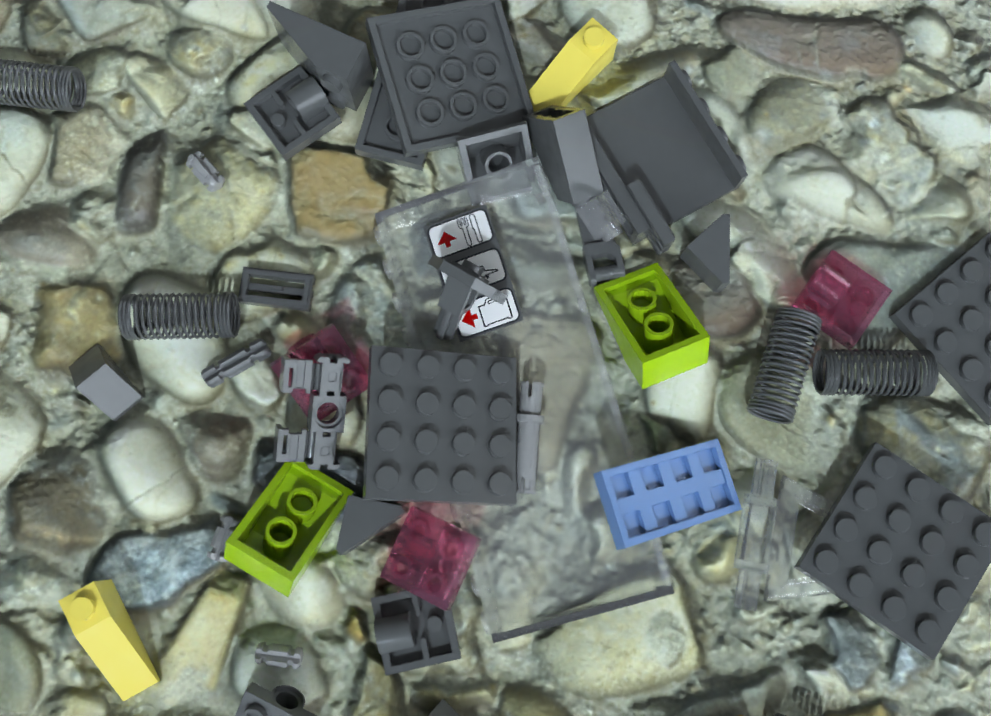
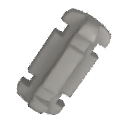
[186,151,225,192]
[207,515,241,562]
[255,642,303,669]

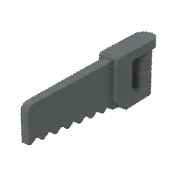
[574,195,625,286]

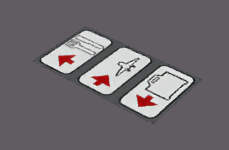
[423,205,524,342]

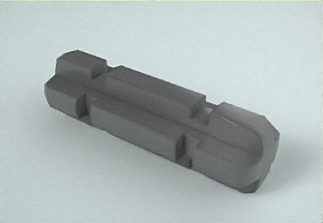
[201,338,271,388]

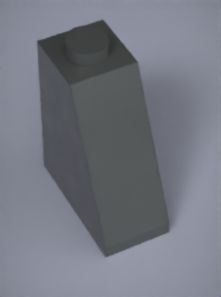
[522,105,604,207]

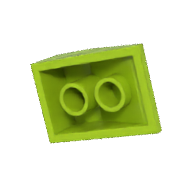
[594,262,710,389]
[224,462,354,597]

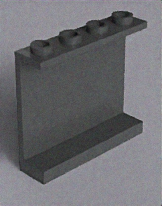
[587,60,748,245]

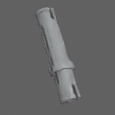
[516,381,544,494]

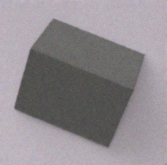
[456,121,538,205]

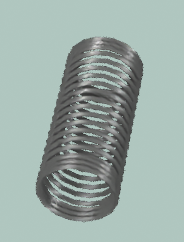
[0,59,87,113]
[118,292,240,340]
[746,307,823,424]
[812,348,939,397]

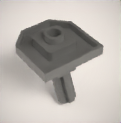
[428,254,508,341]

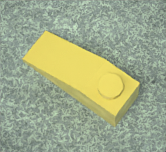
[528,17,618,112]
[58,579,161,701]

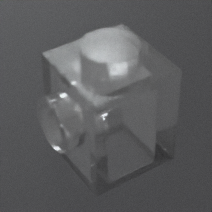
[576,190,626,243]

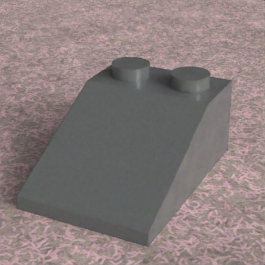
[267,1,374,111]

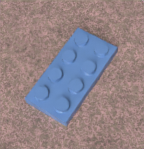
[593,438,742,550]

